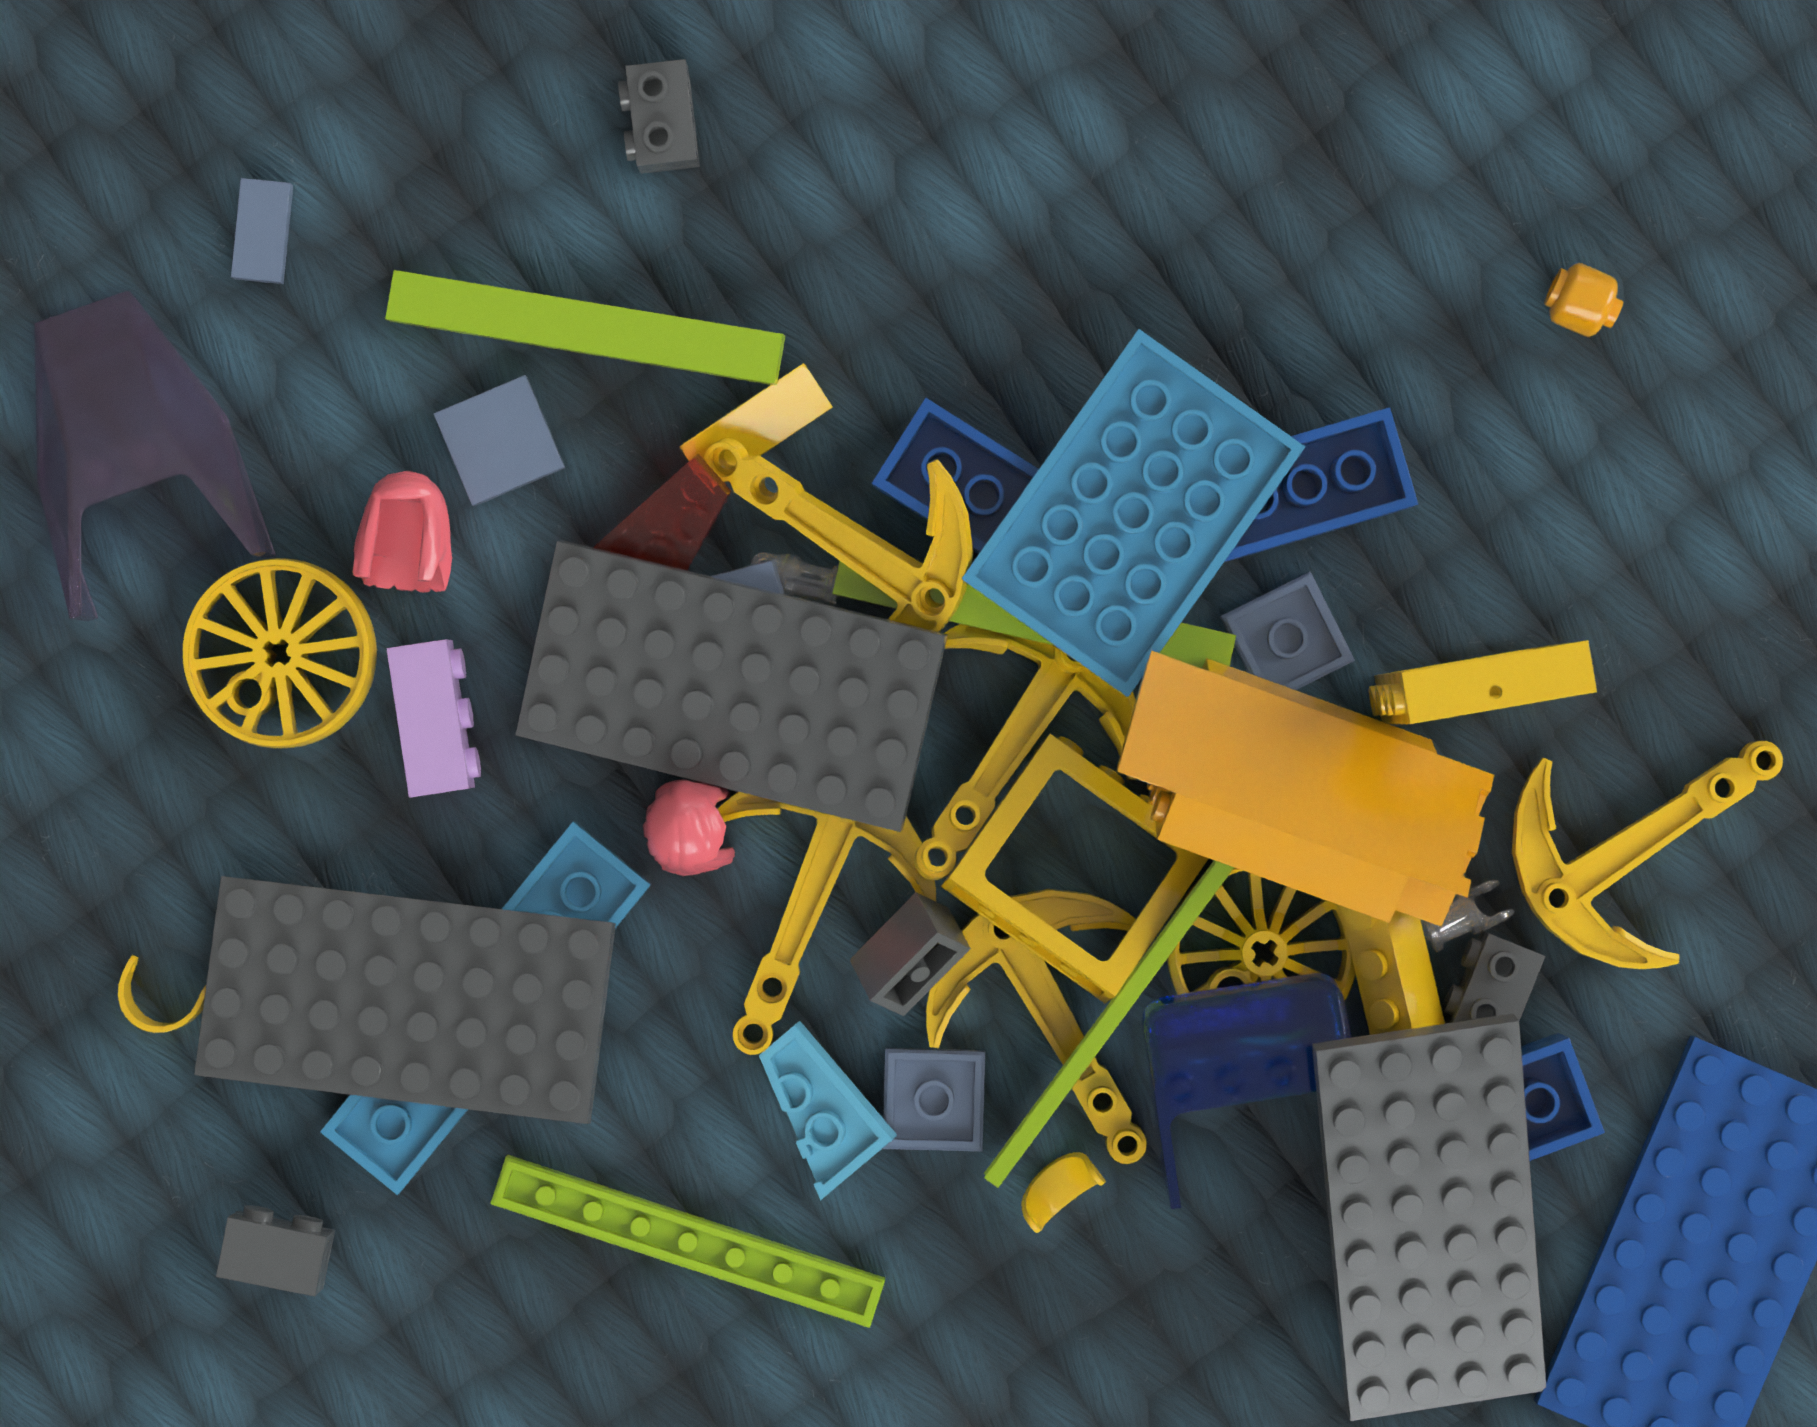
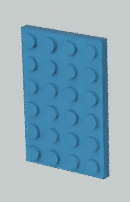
[962,329,1305,697]

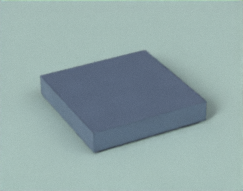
[434,375,565,506]
[1220,571,1355,690]
[883,1048,985,1152]

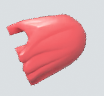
[353,471,452,593]
[643,779,735,876]

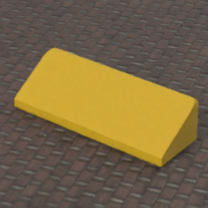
[680,363,833,490]

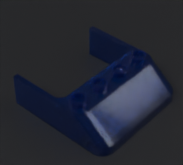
[1141,973,1352,1209]

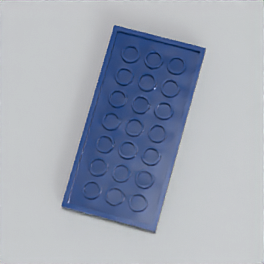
[1534,1035,1817,1427]

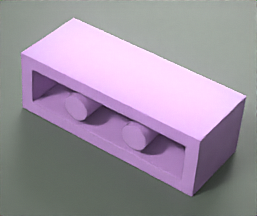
[387,639,481,798]

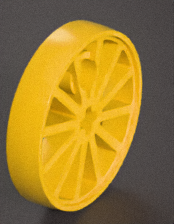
[183,558,377,748]
[1167,867,1356,1047]

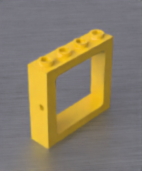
[1369,640,1597,724]
[941,734,1209,1003]

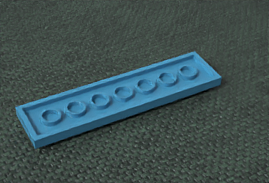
[320,821,652,1195]

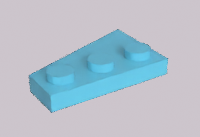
[759,1021,897,1200]

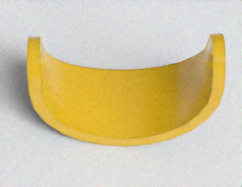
[118,955,206,1033]
[1021,1152,1106,1233]

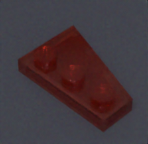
[593,454,732,571]

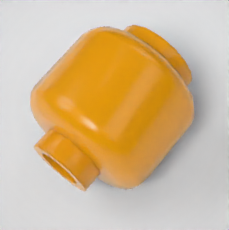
[1544,263,1623,337]

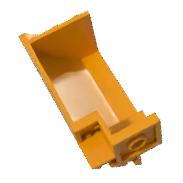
[1117,650,1494,927]

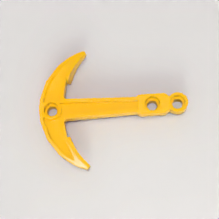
[704,438,974,632]
[914,624,1137,880]
[1512,741,1783,969]
[718,792,936,1055]
[926,889,1147,1164]

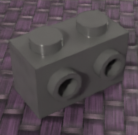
[618,59,700,174]
[850,892,971,1016]
[1442,931,1545,1023]
[216,1205,335,1297]

